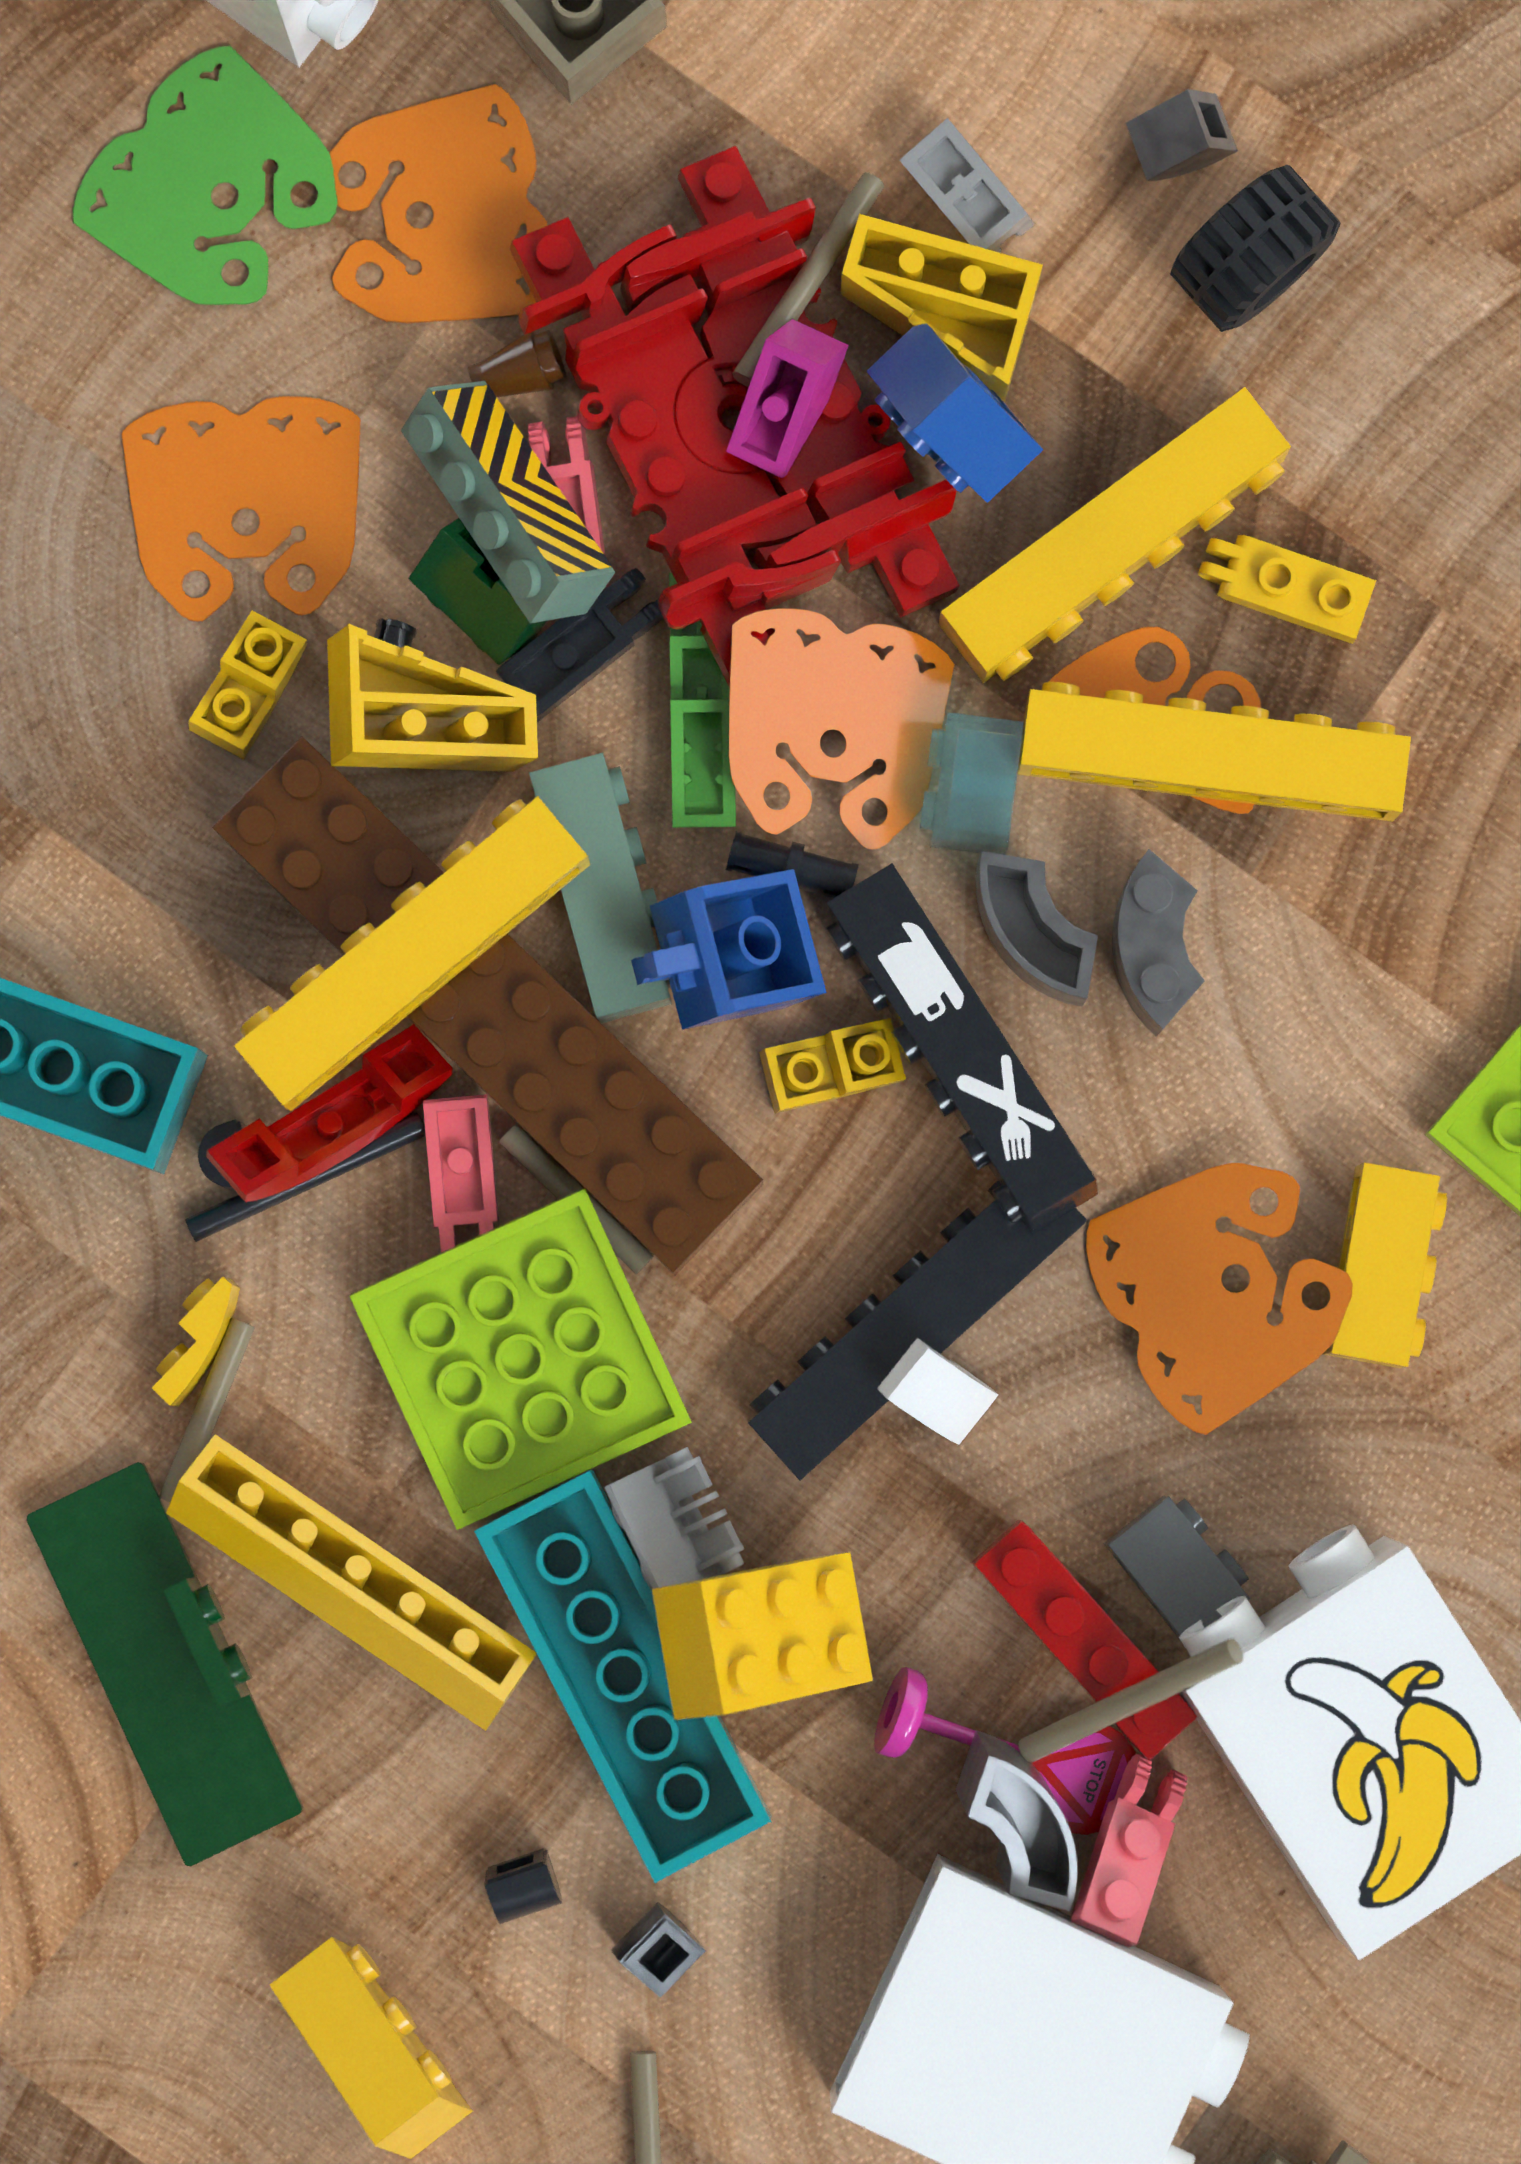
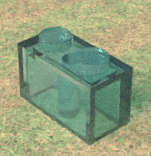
[920,712,1024,855]

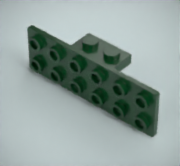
[26,1462,303,1866]

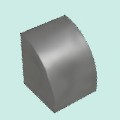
[1126,89,1237,181]

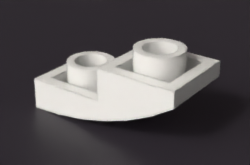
[877,1338,998,1445]

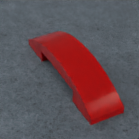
[207,1024,453,1202]

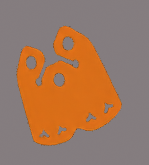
[330,84,547,323]
[121,396,361,622]
[729,608,955,850]
[1086,1163,1353,1435]

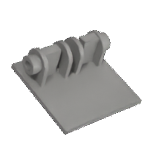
[604,1447,745,1589]

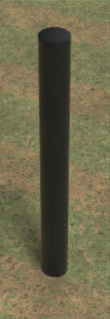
[185,1112,426,1242]

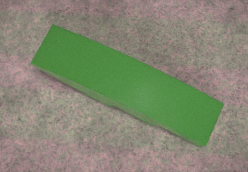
[669,573,736,828]

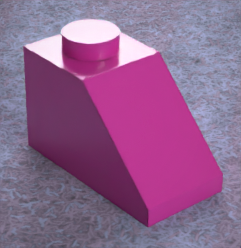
[726,319,849,478]

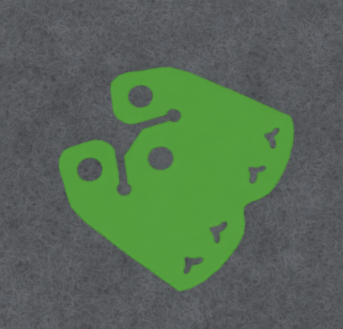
[73,46,338,305]

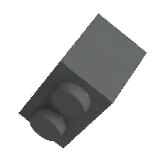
[1103,1496,1250,1641]

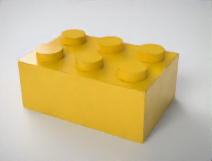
[652,1552,873,1720]

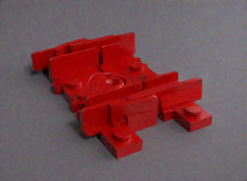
[510,146,960,688]

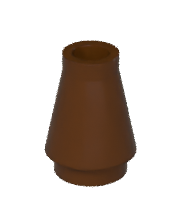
[468,330,566,397]

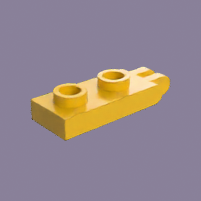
[1198,535,1376,644]

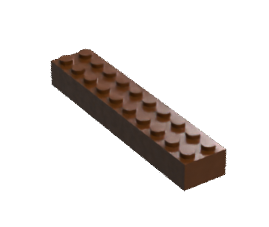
[212,736,763,1276]

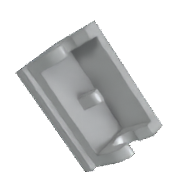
[900,118,1035,253]

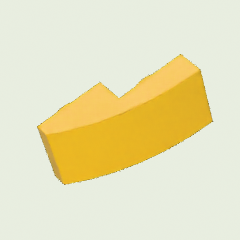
[188,610,307,760]
[759,1018,906,1114]
[152,1276,240,1407]

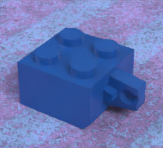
[867,323,1043,503]
[631,869,827,1030]

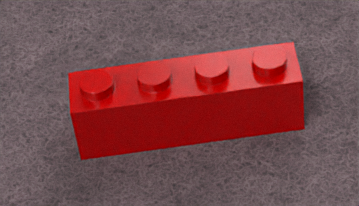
[971,1520,1198,1761]

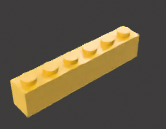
[938,387,1291,683]
[1017,682,1411,822]
[234,796,591,1111]
[166,1434,537,1731]

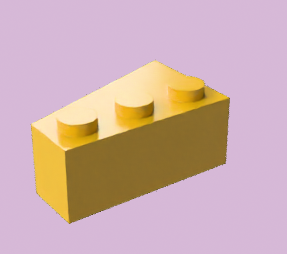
[841,214,1043,402]
[327,624,538,772]
[269,1937,473,2159]

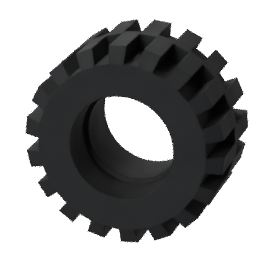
[1170,165,1341,332]

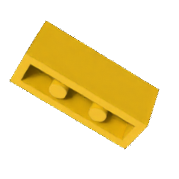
[1323,1162,1447,1368]

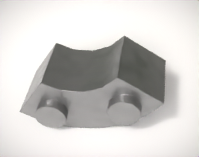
[1112,849,1205,1036]
[976,851,1098,1007]
[956,1730,1077,1911]

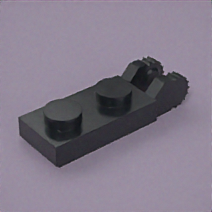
[496,568,664,722]

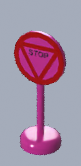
[874,1667,1136,1835]

